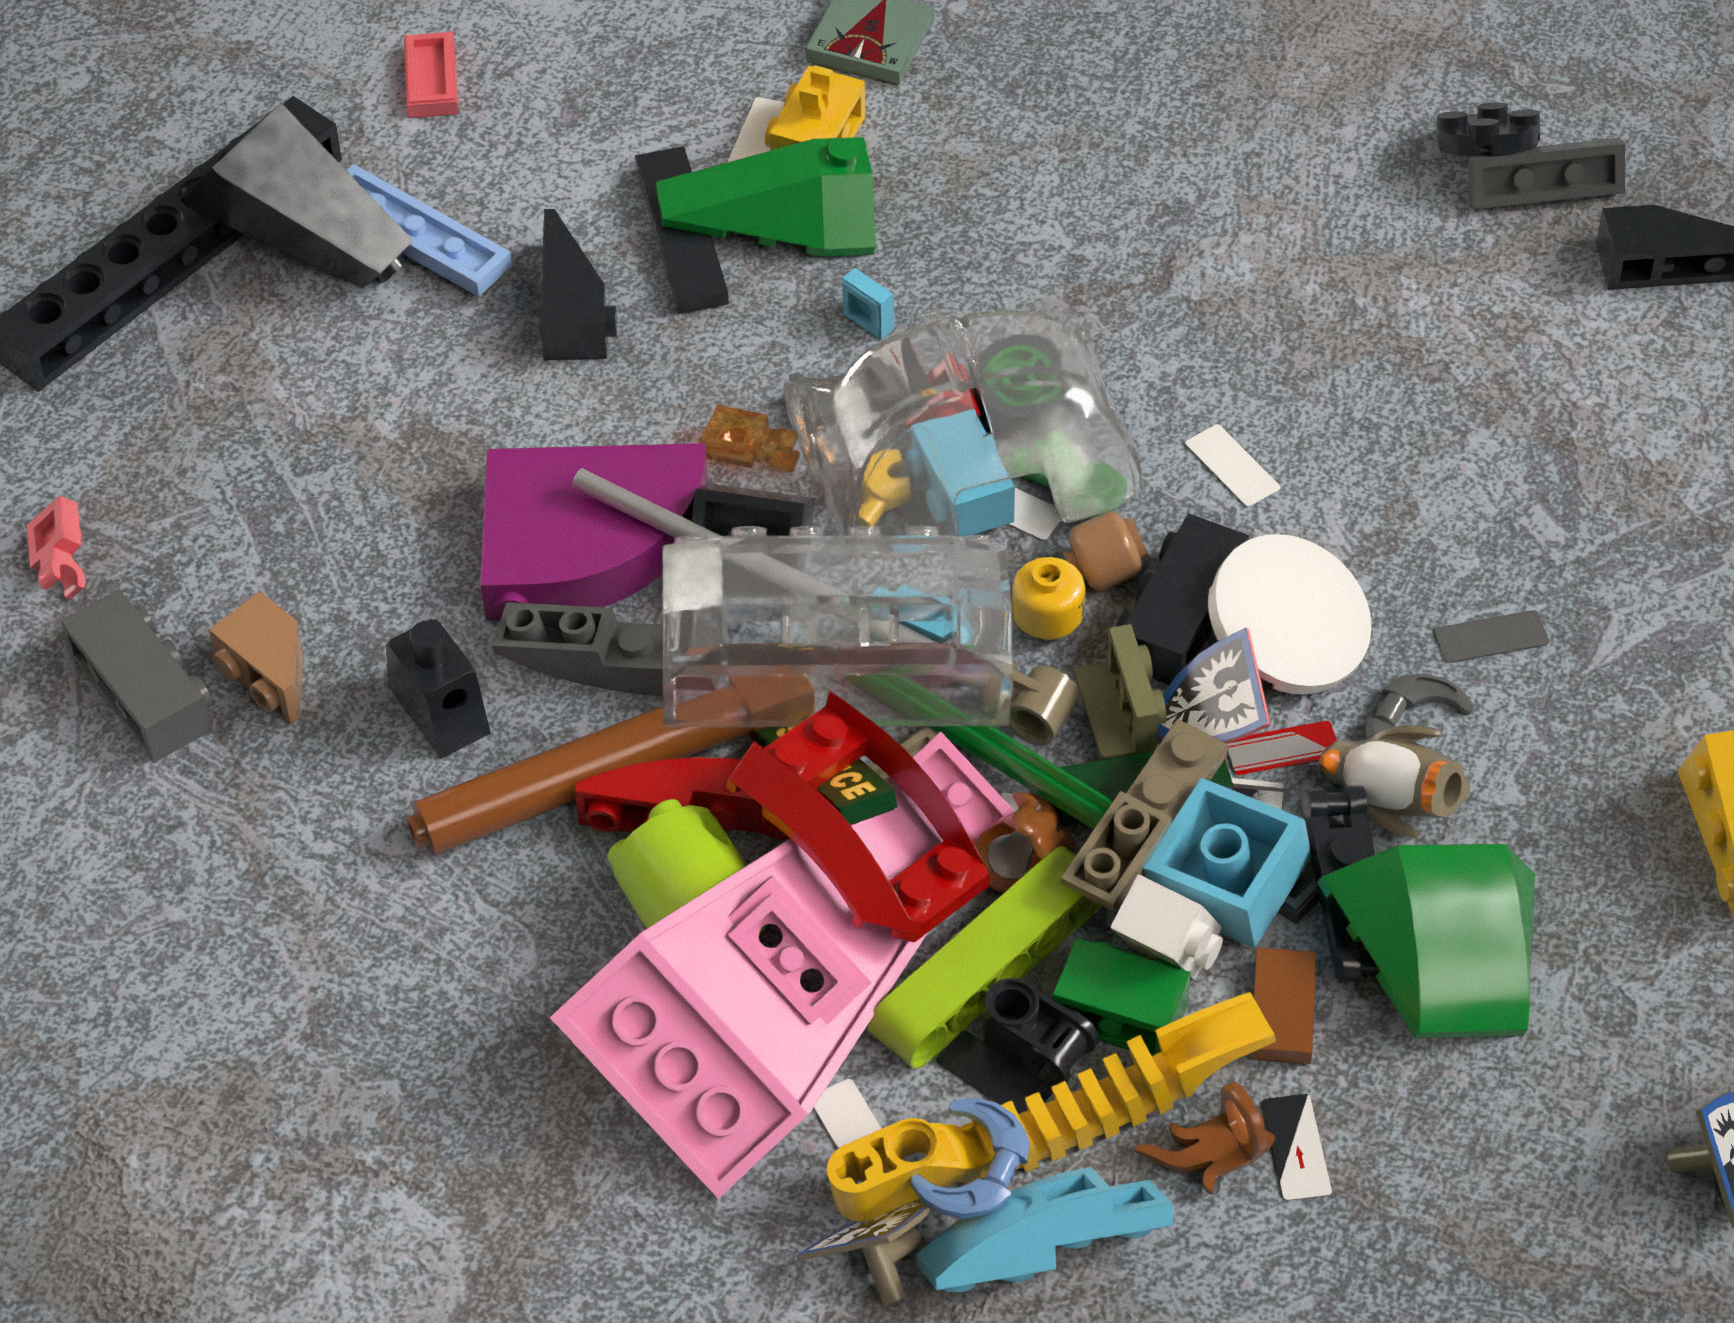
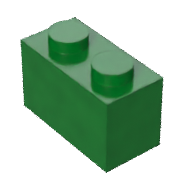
[1053,937,1191,1056]

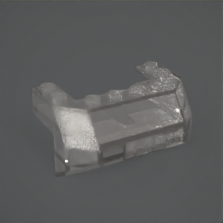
[663,526,1013,728]

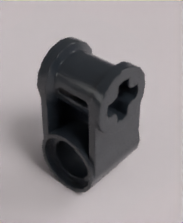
[982,978,1100,1087]

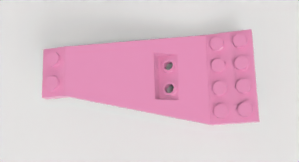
[550,732,1015,1199]

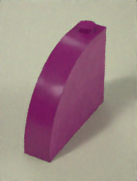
[480,443,708,620]

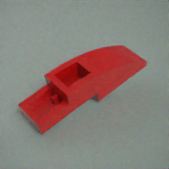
[575,757,790,840]

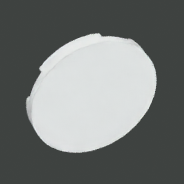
[1208,534,1371,694]

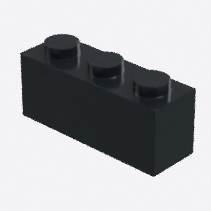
[1116,513,1250,685]

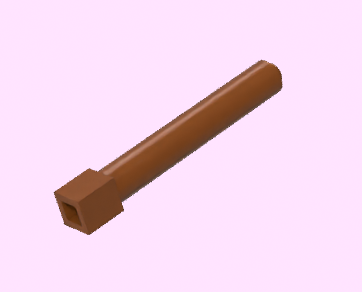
[406,645,815,856]

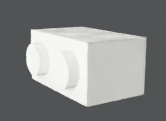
[1110,874,1223,980]

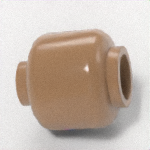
[1062,511,1149,592]

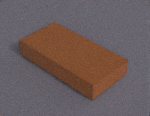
[1250,947,1316,1064]

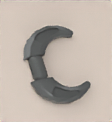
[1364,673,1473,740]

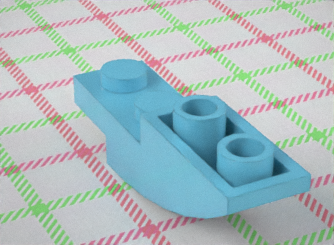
[916,1167,1173,1292]

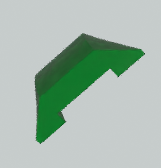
[1317,844,1535,1039]

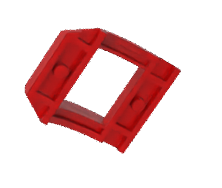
[726,690,990,943]

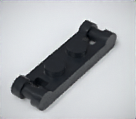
[1301,785,1380,983]

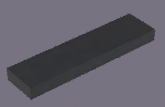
[634,146,729,314]

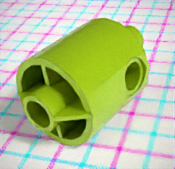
[607,799,767,936]

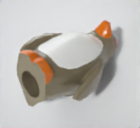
[1319,725,1470,838]

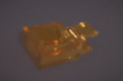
[699,404,801,472]

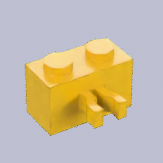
[765,65,865,151]

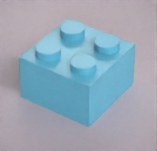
[1143,778,1311,948]

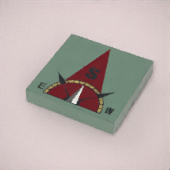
[806,0,934,85]

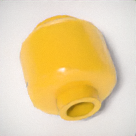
[1012,557,1085,640]

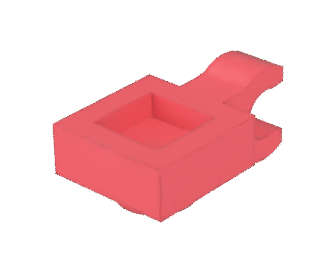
[26,495,86,600]

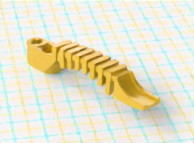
[826,992,1276,1222]

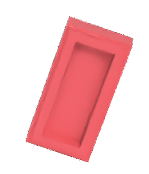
[404,32,459,118]

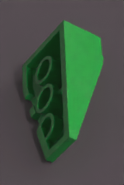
[656,137,875,257]

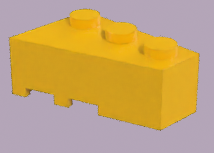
[1677,730,1734,918]

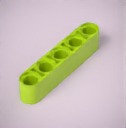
[867,846,1101,1069]

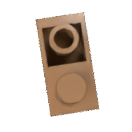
[209,591,304,725]

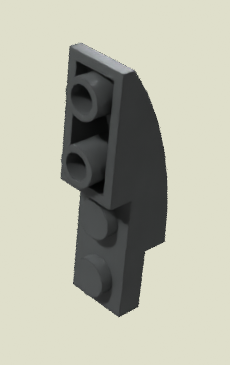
[492,602,729,697]

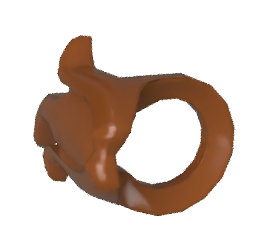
[975,791,1076,893]
[1135,1082,1275,1194]

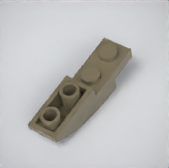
[1061,719,1228,911]

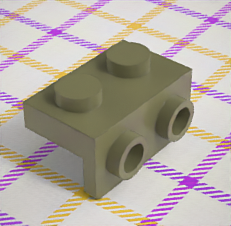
[1075,624,1167,760]

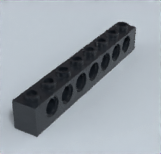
[0,96,342,392]

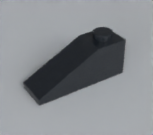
[1596,205,1734,290]
[540,209,617,361]

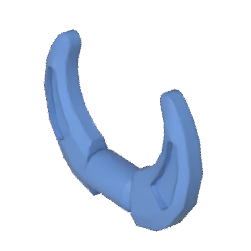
[911,1098,1029,1219]

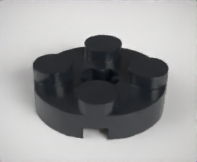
[1437,102,1540,156]

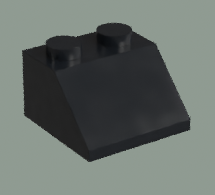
[683,483,815,613]

